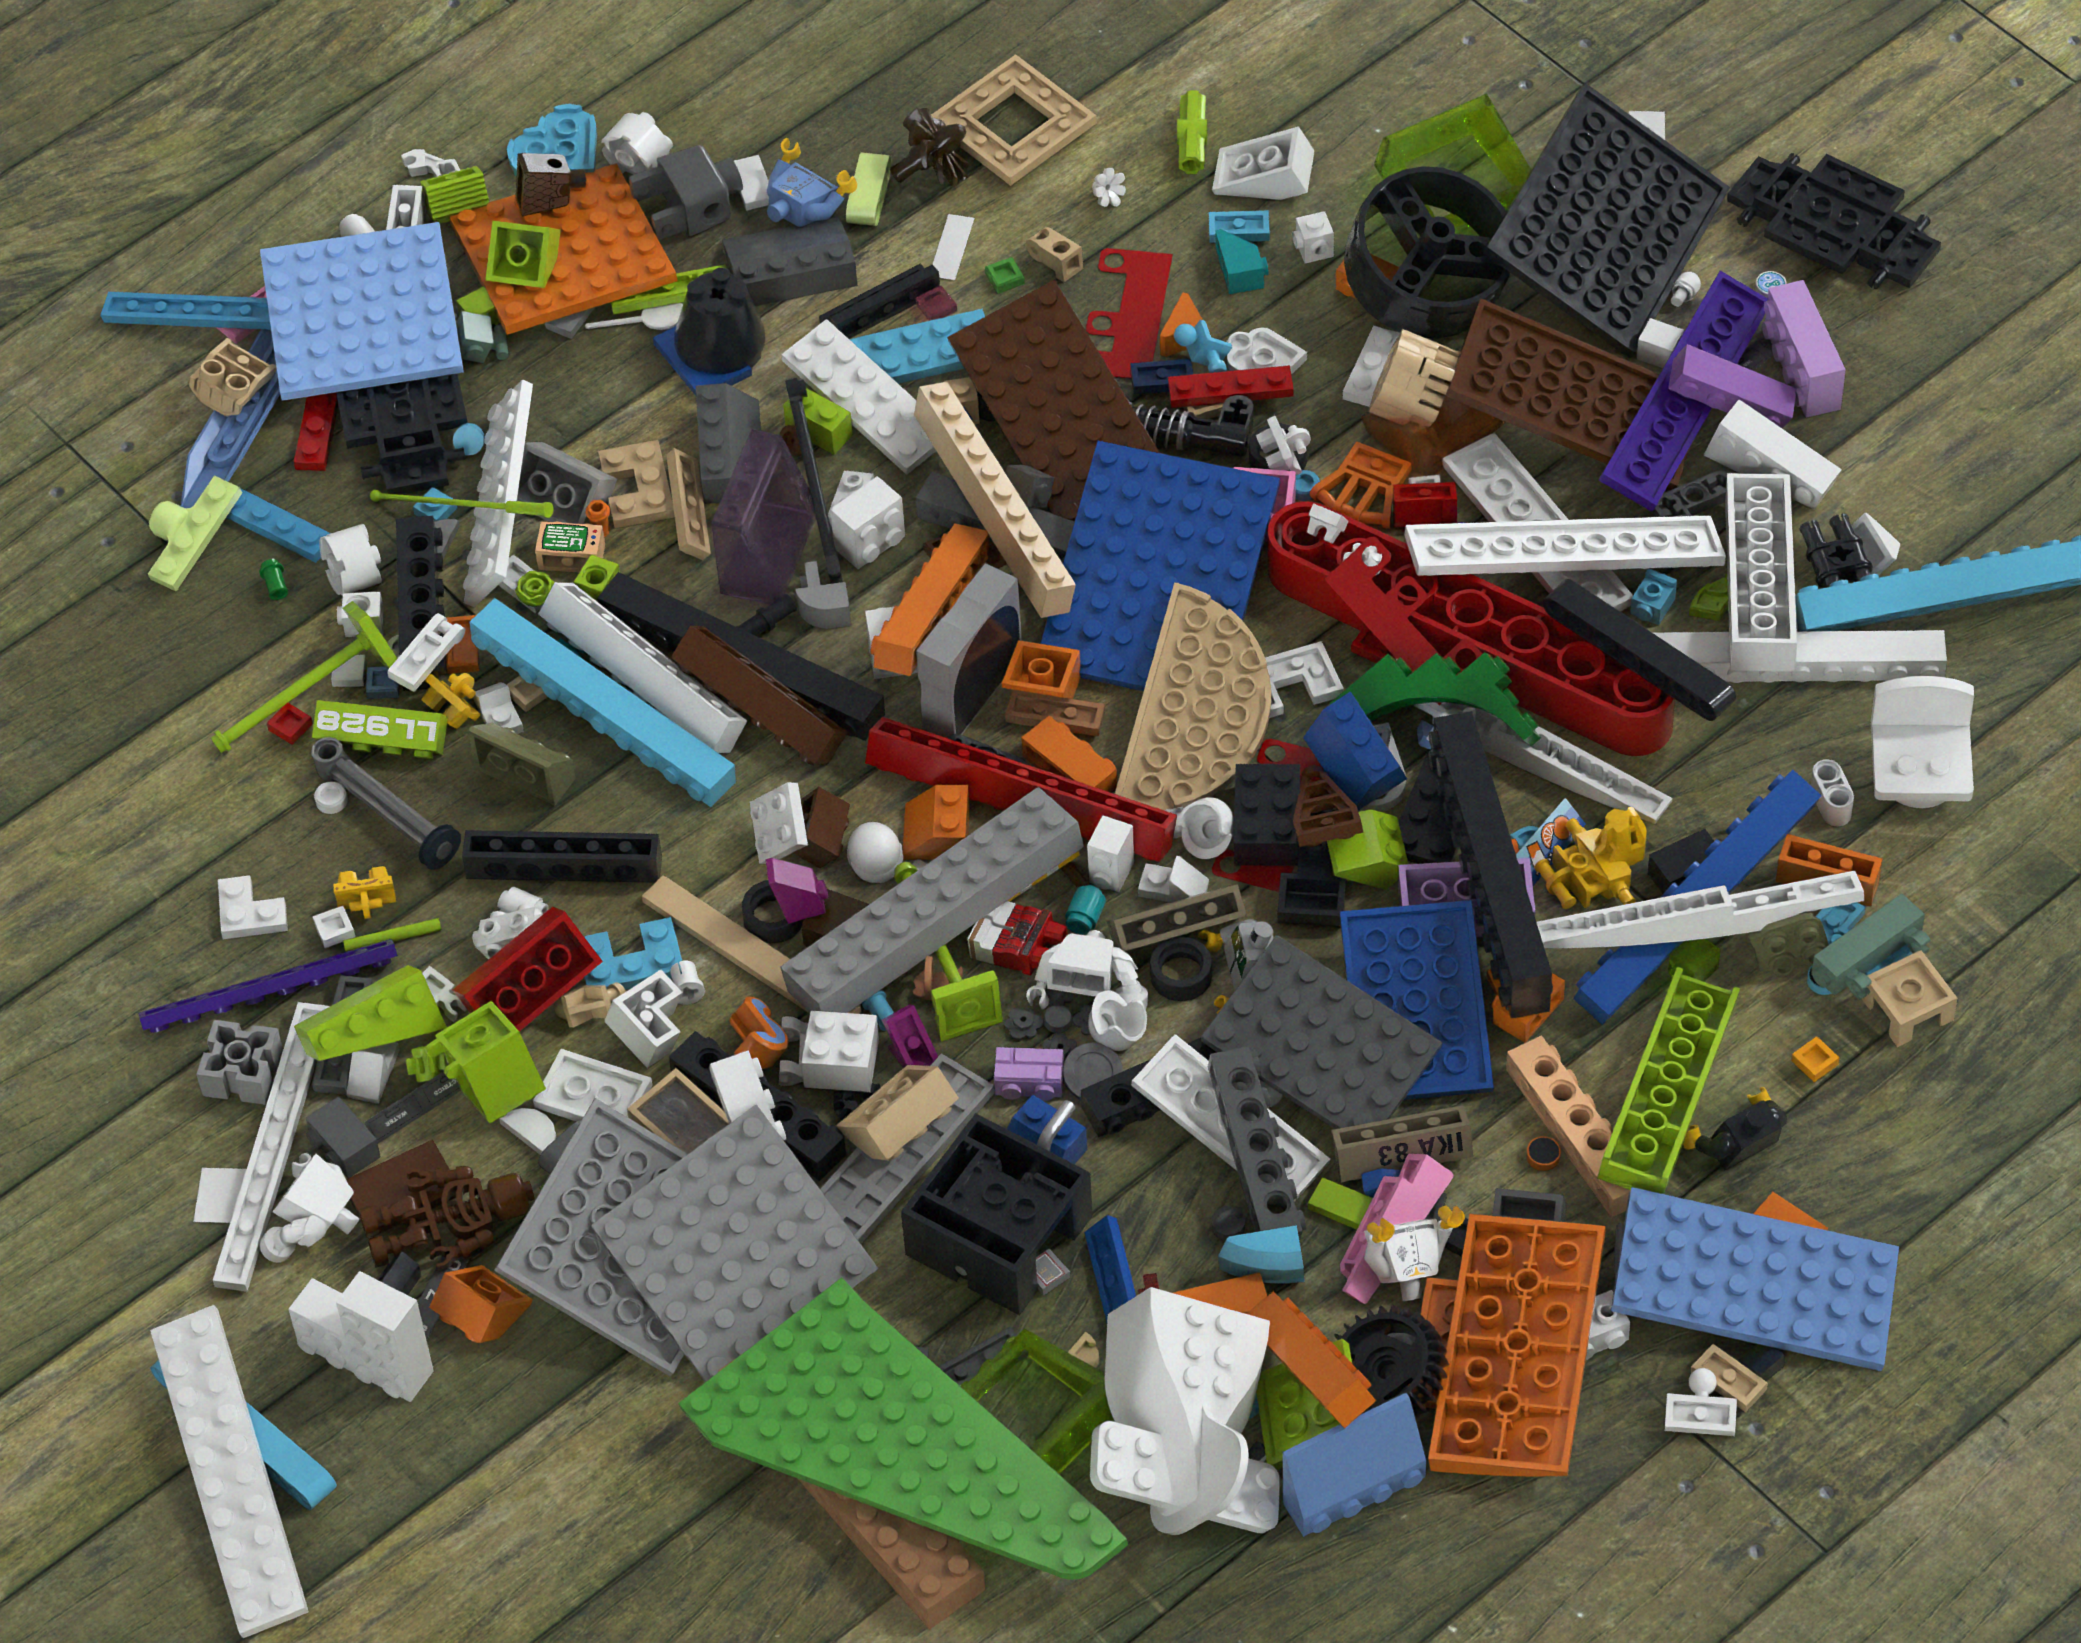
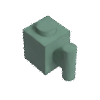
[456,311,509,363]

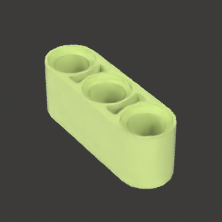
[846,152,892,226]

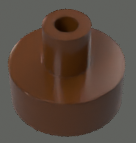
[778,425,802,456]

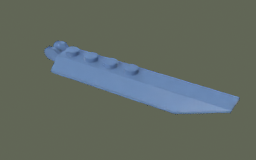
[180,329,280,508]

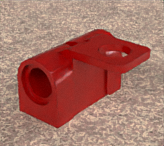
[1393,482,1457,527]

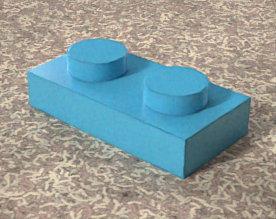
[1209,210,1270,243]

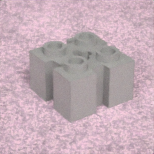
[196,1020,283,1105]

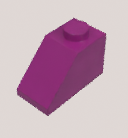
[765,858,828,924]

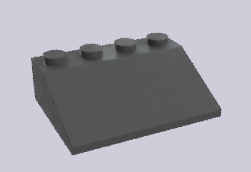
[722,216,858,306]

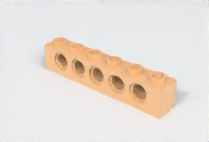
[1506,1035,1630,1218]

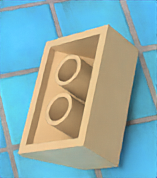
[836,1065,959,1161]

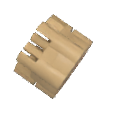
[1368,329,1460,435]

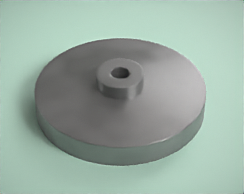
[1063,1043,1123,1100]

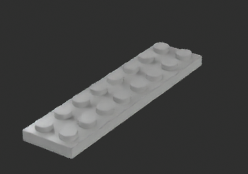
[820,1053,995,1244]

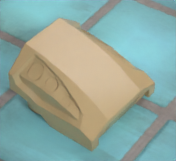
[189,338,277,416]

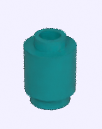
[1065,885,1106,935]

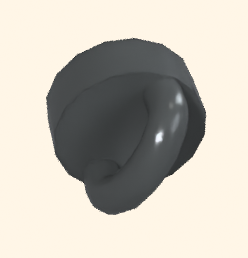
[1212,1206,1245,1241]

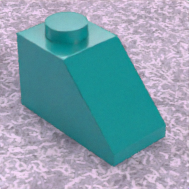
[1215,229,1269,294]

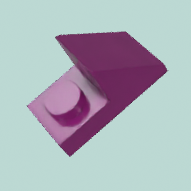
[882,1004,938,1068]

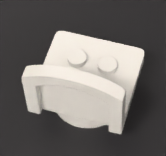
[1871,676,1974,808]

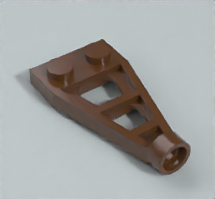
[1293,765,1363,847]

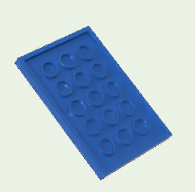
[1340,900,1494,1100]

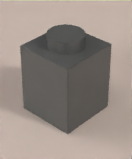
[1005,465,1054,507]

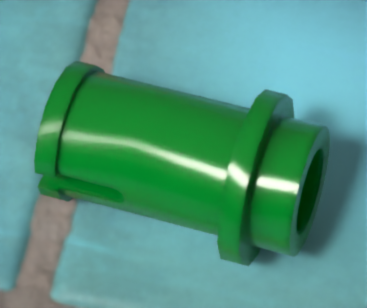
[259,559,289,600]

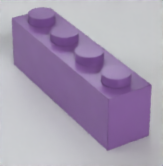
[1668,344,1797,428]

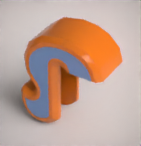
[729,996,789,1069]

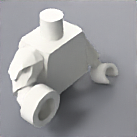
[1026,930,1148,1009]
[259,1153,359,1263]

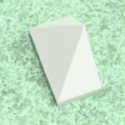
[1851,513,1901,575]

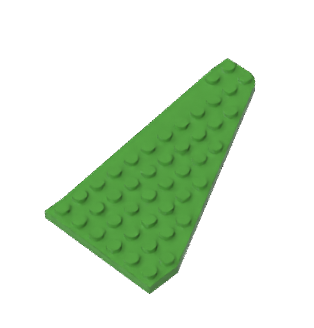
[678,1277,1128,1580]

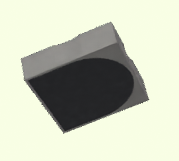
[916,563,1022,738]

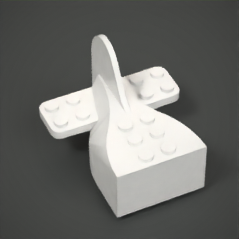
[1090,1287,1280,1535]

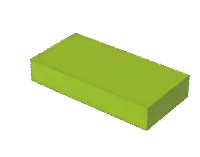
[1308,1177,1373,1230]

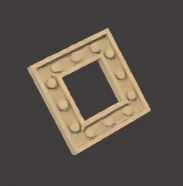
[931,54,1097,186]

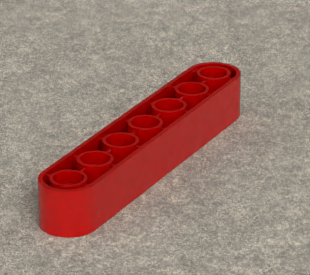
[1268,501,1675,756]

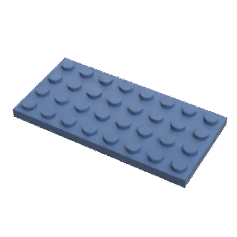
[1611,1187,1899,1371]

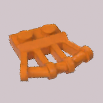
[1309,441,1412,529]

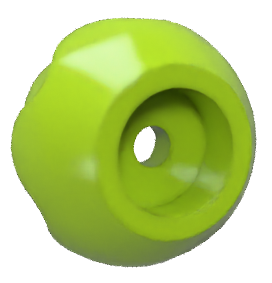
[515,571,554,607]

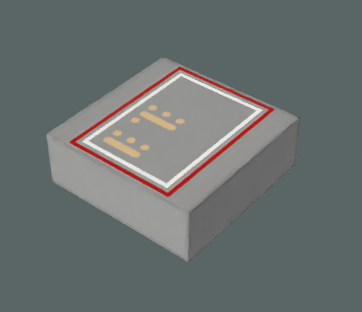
[1036,1249,1070,1296]

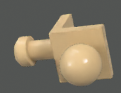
[554,982,626,1027]

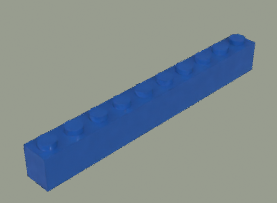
[1573,769,1822,1025]

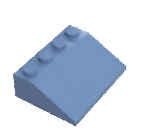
[1283,1393,1426,1537]

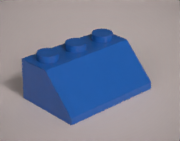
[1303,691,1407,811]

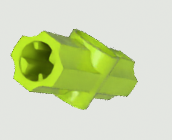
[1177,90,1207,174]

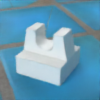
[1307,503,1349,544]

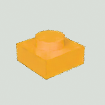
[1791,1036,1840,1082]

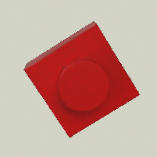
[267,703,313,745]

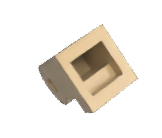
[1025,227,1083,282]

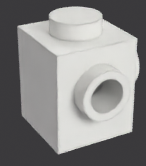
[1292,211,1334,263]

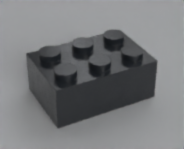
[1234,764,1301,866]

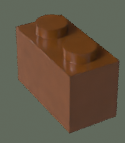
[793,787,850,868]

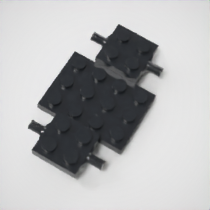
[1727,153,1941,289]
[336,373,468,495]

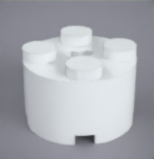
[601,112,673,175]
[319,524,382,595]

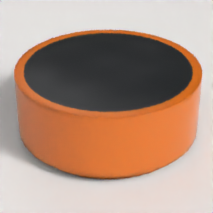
[1526,1136,1561,1171]

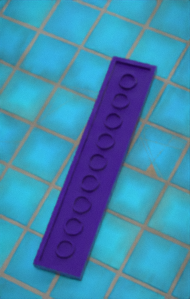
[1599,271,1768,512]

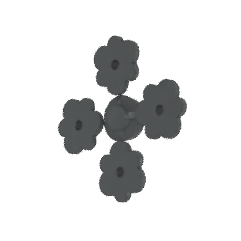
[1005,985,1093,1063]

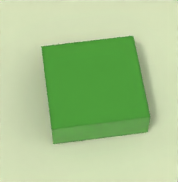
[985,257,1025,294]

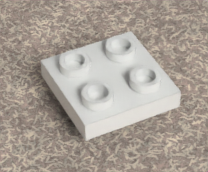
[750,782,808,864]

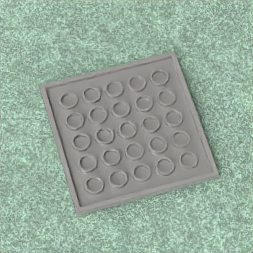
[494,1098,687,1376]
[590,1104,879,1382]

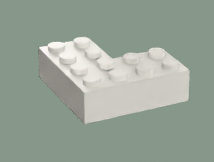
[289,1271,434,1402]

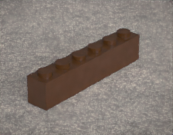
[671,625,848,766]

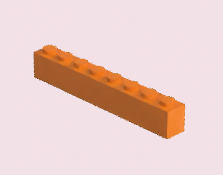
[870,523,990,676]

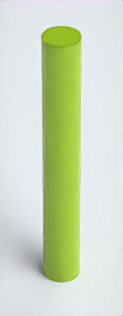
[343,918,441,952]

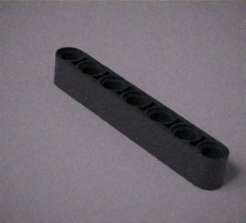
[1542,579,1736,721]

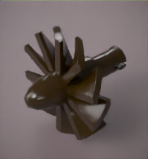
[890,108,969,187]

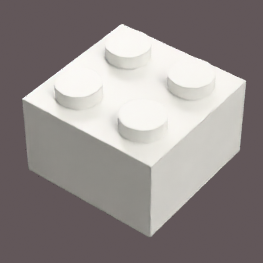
[830,476,905,569]
[801,1011,879,1092]

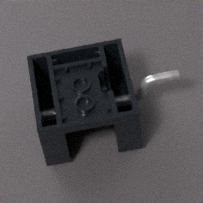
[901,1100,1093,1316]

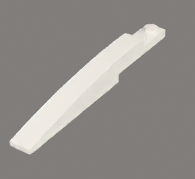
[1396,659,1672,824]
[1537,871,1864,948]

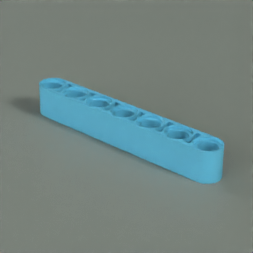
[150,1360,337,1510]

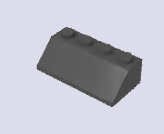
[696,383,766,504]

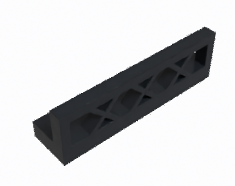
[819,263,940,339]

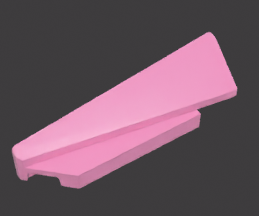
[1340,1154,1454,1304]

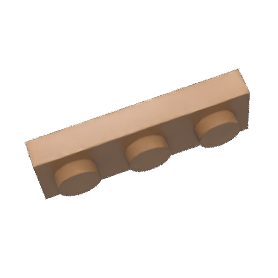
[1005,690,1106,737]

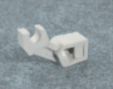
[401,149,460,177]

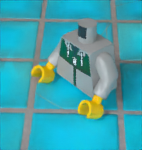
[1198,919,1274,1014]

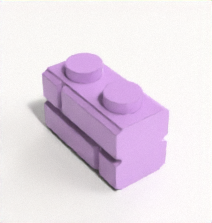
[994,1047,1064,1101]

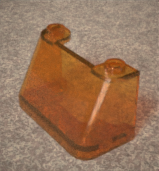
[1361,356,1506,476]

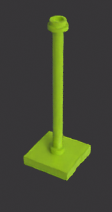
[210,601,398,753]
[894,862,1003,1042]

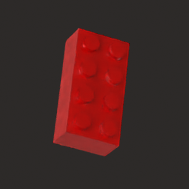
[452,906,603,1032]

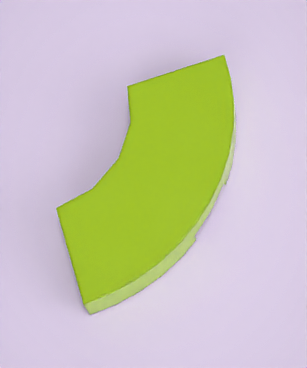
[1689,574,1728,621]

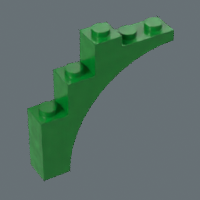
[1329,652,1541,746]

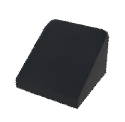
[1737,1344,1785,1381]

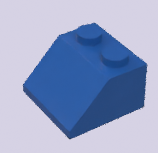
[1007,1095,1088,1164]

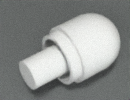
[1671,272,1701,307]

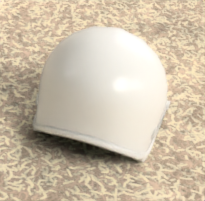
[1177,797,1234,859]
[847,822,903,883]
[1088,990,1147,1051]

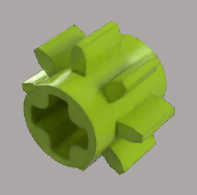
[406,1046,447,1082]

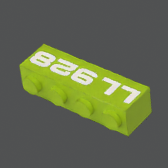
[312,700,448,759]

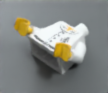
[1364,1206,1465,1301]

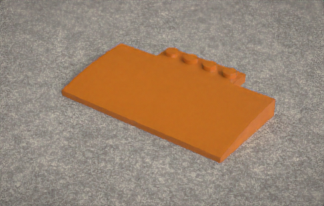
[1408,1214,1606,1477]

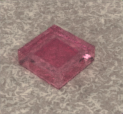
[915,285,957,321]

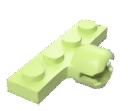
[148,476,242,591]

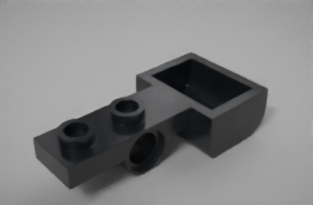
[1277,809,1346,927]

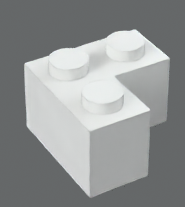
[604,970,683,1068]

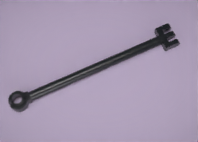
[785,377,843,584]

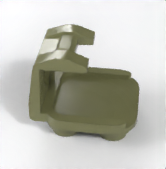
[1748,913,1829,976]

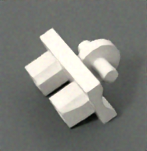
[1256,416,1311,475]

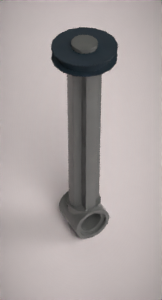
[311,737,461,870]

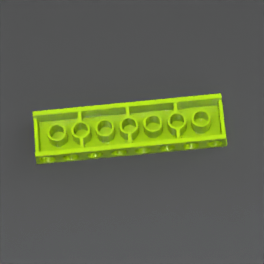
[1597,967,1740,1194]

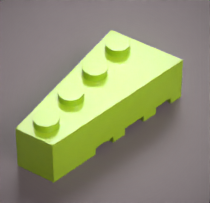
[294,965,447,1061]

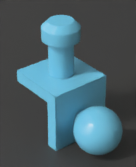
[1174,319,1232,373]

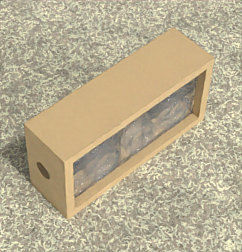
[627,1068,729,1154]

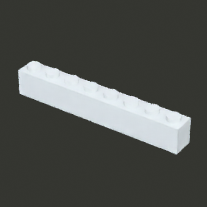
[538,582,747,753]

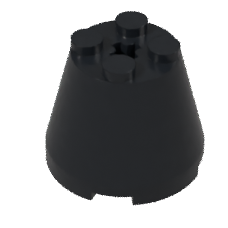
[674,268,765,374]

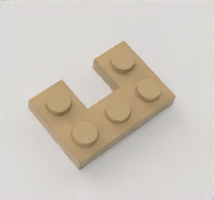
[598,440,675,529]

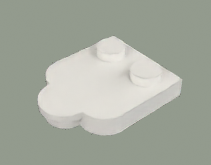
[1226,328,1307,374]

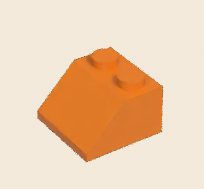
[1002,640,1081,699]
[903,785,970,860]
[429,1265,533,1343]

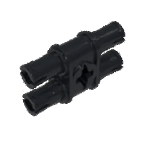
[1799,513,1873,588]

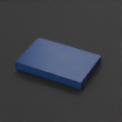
[653,326,752,396]

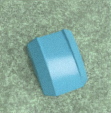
[1218,1225,1305,1283]

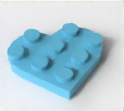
[507,104,597,176]

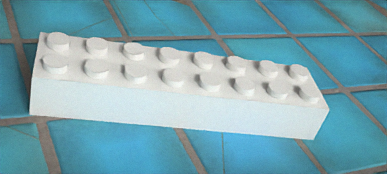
[1725,473,1797,672]

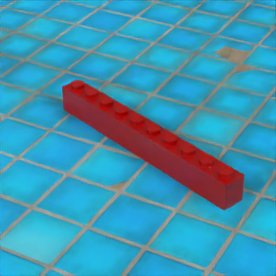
[865,717,1177,862]

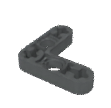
[1653,471,1729,568]

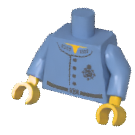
[767,138,857,227]

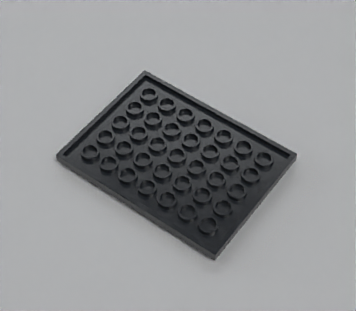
[1482,83,1730,358]

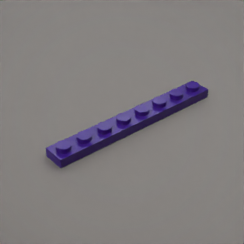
[138,939,398,1033]

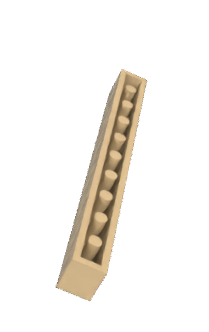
[914,382,1076,618]

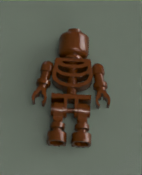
[359,1166,535,1271]

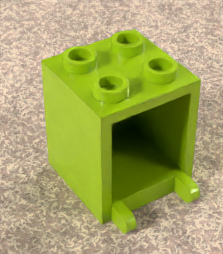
[425,1001,546,1124]

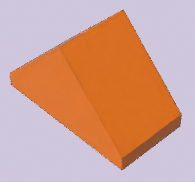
[1160,292,1203,357]

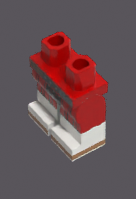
[967,901,1068,976]

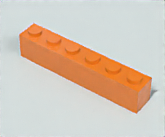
[1248,1291,1376,1429]

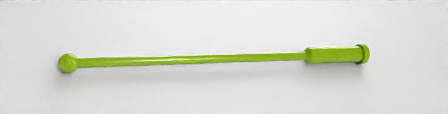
[370,490,554,518]

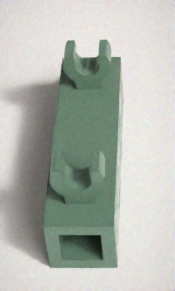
[1812,894,1931,1000]

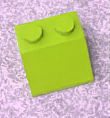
[485,221,561,288]
[1327,809,1408,890]

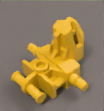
[1534,807,1647,910]

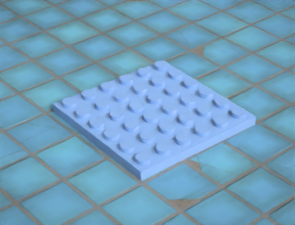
[260,222,464,401]

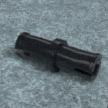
[736,594,797,636]

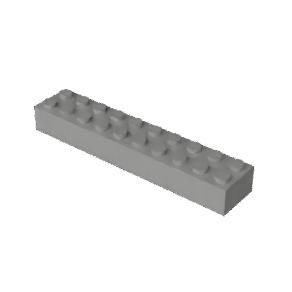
[780,787,1084,1013]

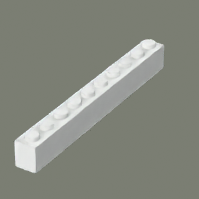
[1653,630,1947,683]

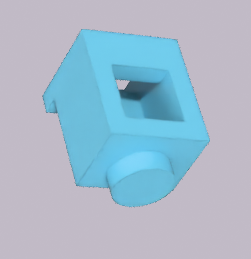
[1630,568,1677,625]

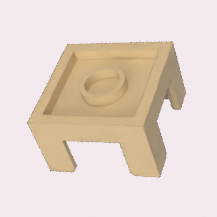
[1862,950,1957,1047]

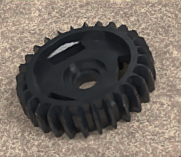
[1334,1305,1449,1420]

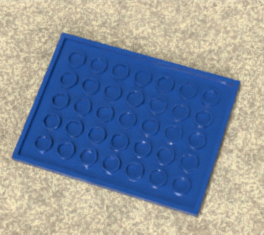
[1041,441,1280,691]

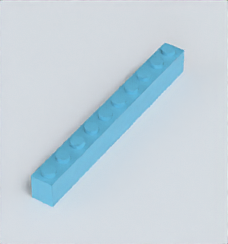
[1795,535,2081,631]
[470,598,736,807]

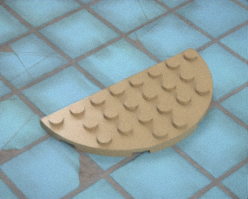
[1115,582,1271,810]

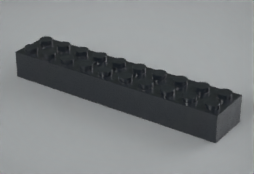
[1428,711,1552,1019]

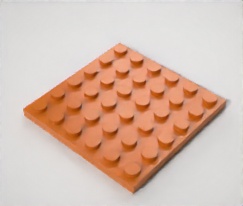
[449,163,677,335]

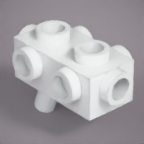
[472,904,543,960]

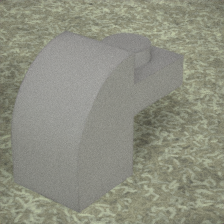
[796,561,851,629]

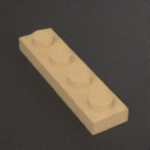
[666,448,711,560]

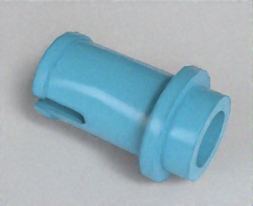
[862,990,894,1031]

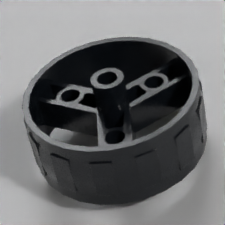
[1344,166,1510,339]

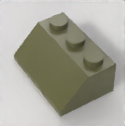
[468,723,576,806]

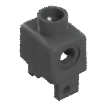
[629,145,743,240]

